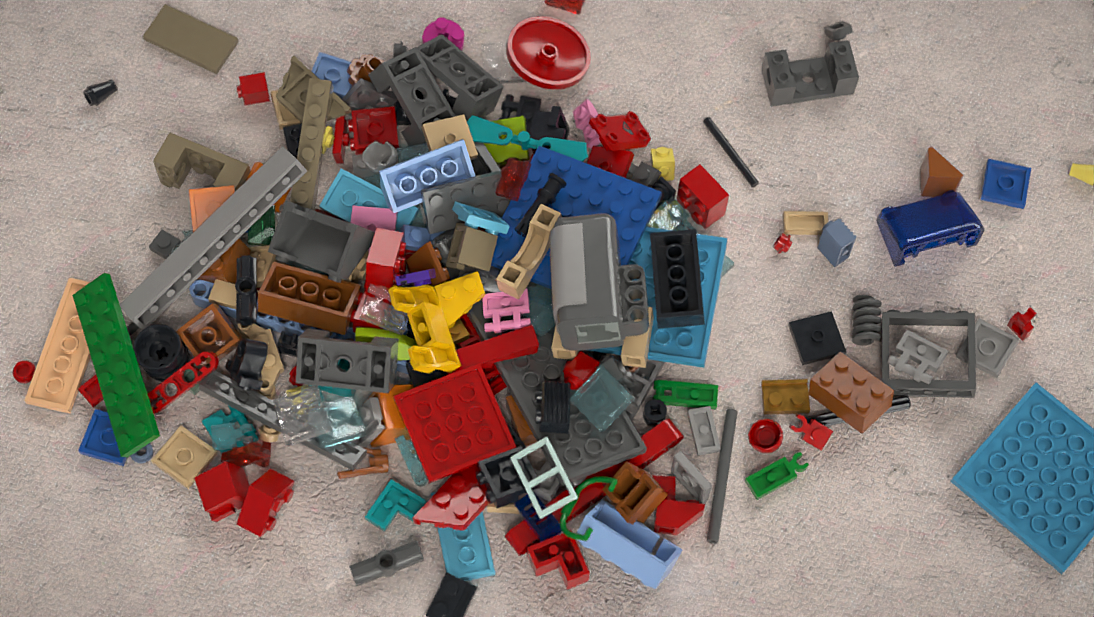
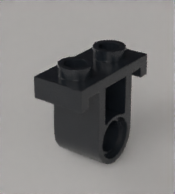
[225,338,268,390]

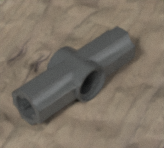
[349,540,424,586]

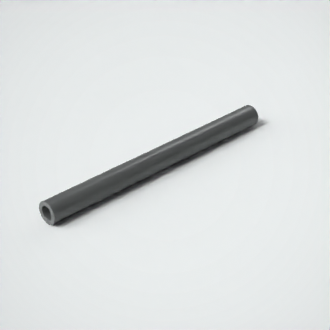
[707,409,738,544]

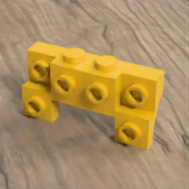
[388,285,461,373]

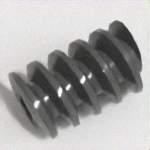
[852,295,882,346]

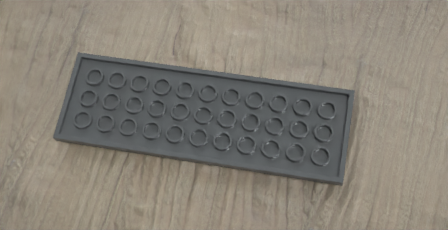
[442,263,647,486]

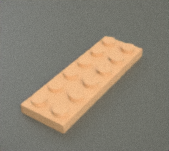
[24,278,91,414]

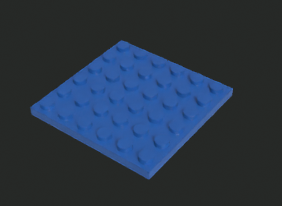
[491,146,662,290]

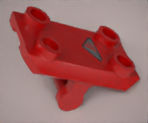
[589,111,651,151]

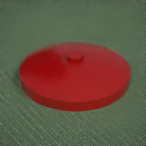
[506,16,591,90]

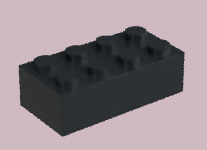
[650,229,705,329]

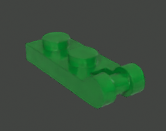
[653,380,718,410]

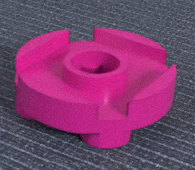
[422,17,465,51]

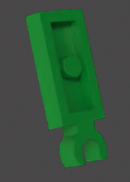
[745,452,809,500]

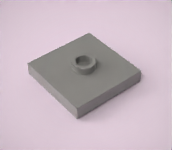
[956,319,1019,378]
[671,451,712,504]

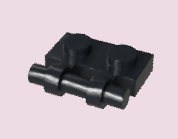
[498,94,542,133]

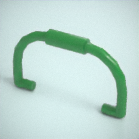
[560,476,618,541]

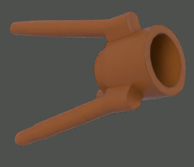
[337,447,389,479]

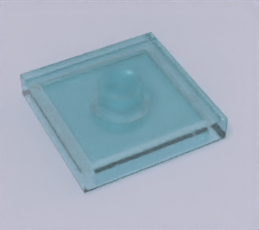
[570,366,635,433]
[307,396,367,448]

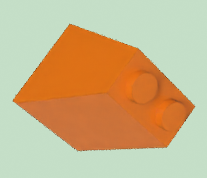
[362,384,413,447]

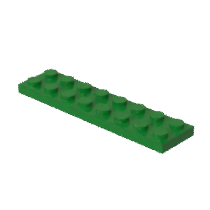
[72,273,160,458]

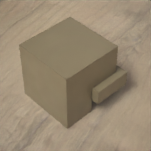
[445,223,498,271]

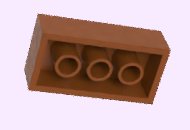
[258,261,361,335]

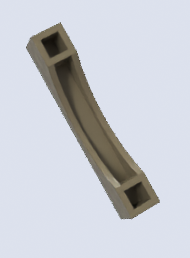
[290,78,334,211]

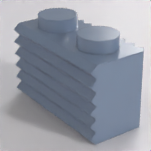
[817,219,856,267]

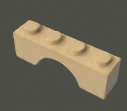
[496,204,562,300]

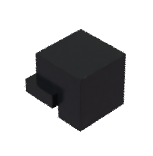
[529,106,570,154]

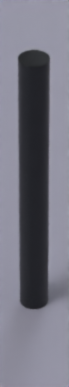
[703,117,759,188]

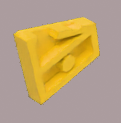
[435,271,486,328]

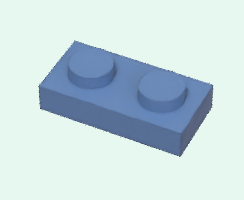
[400,225,444,251]

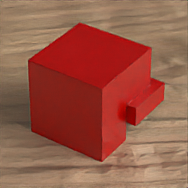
[194,461,249,522]

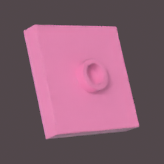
[350,206,398,253]

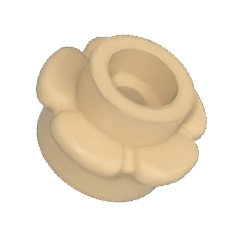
[258,424,281,442]

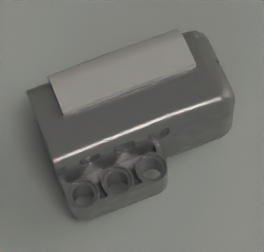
[550,213,649,351]

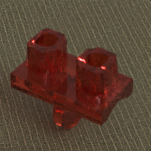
[495,157,531,201]

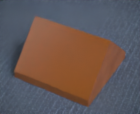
[920,146,964,198]

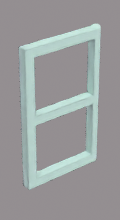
[510,436,578,518]

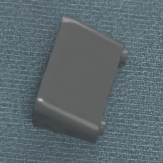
[268,201,375,283]

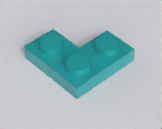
[365,479,428,532]

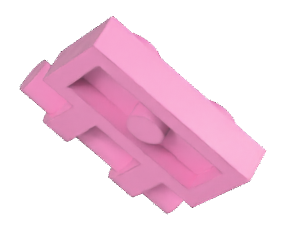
[482,289,531,334]

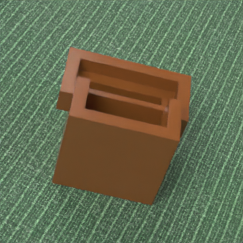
[602,461,667,525]

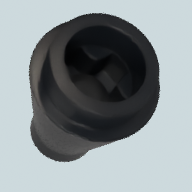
[83,79,117,106]

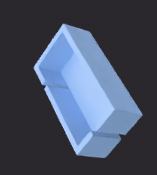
[577,500,683,589]

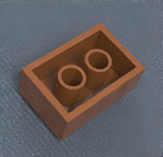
[809,352,894,434]

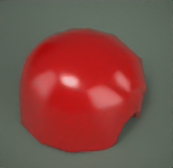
[748,419,783,454]

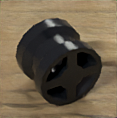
[643,399,667,427]

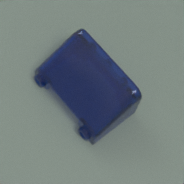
[876,190,984,267]

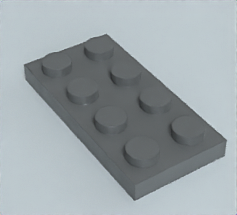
[421,169,513,234]

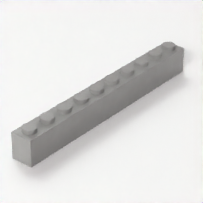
[120,146,307,330]

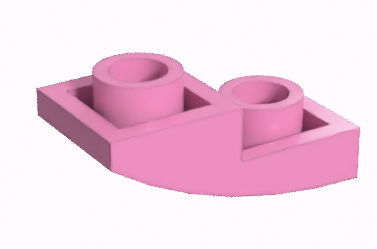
[573,99,601,149]

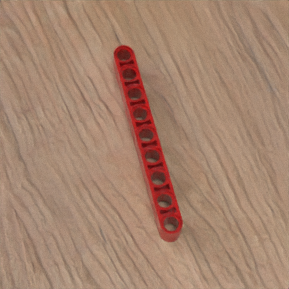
[505,418,684,556]

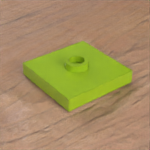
[483,116,529,165]

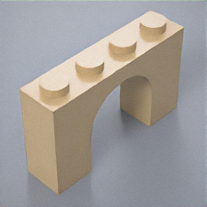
[552,307,654,368]

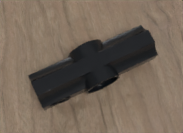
[235,255,258,326]

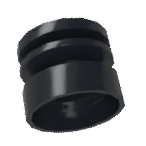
[133,324,191,382]

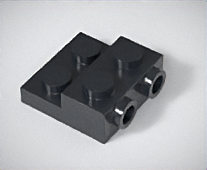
[475,446,541,509]

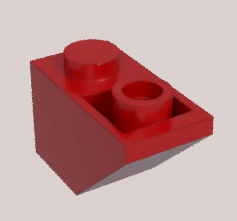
[654,497,705,535]

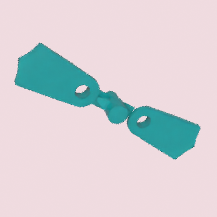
[467,115,588,162]

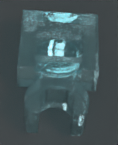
[211,423,253,450]

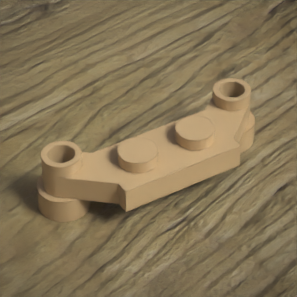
[237,324,285,400]

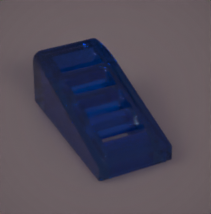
[514,491,562,542]

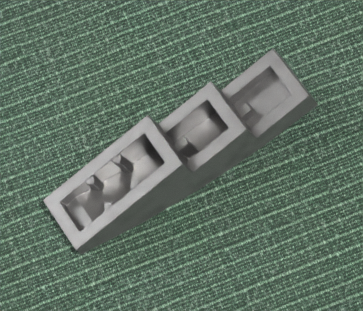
[624,359,665,422]

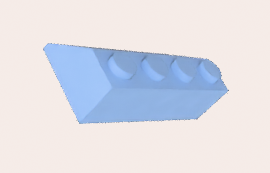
[379,139,475,213]

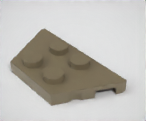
[276,56,352,123]

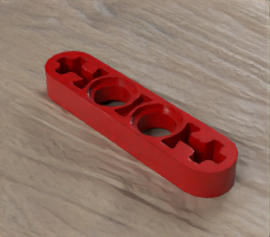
[148,352,219,414]

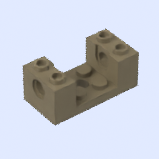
[153,132,251,192]

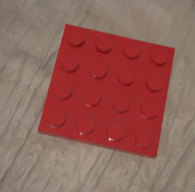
[393,363,516,483]

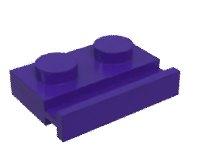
[395,268,436,287]

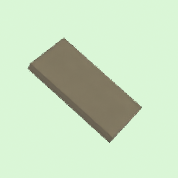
[143,4,239,74]

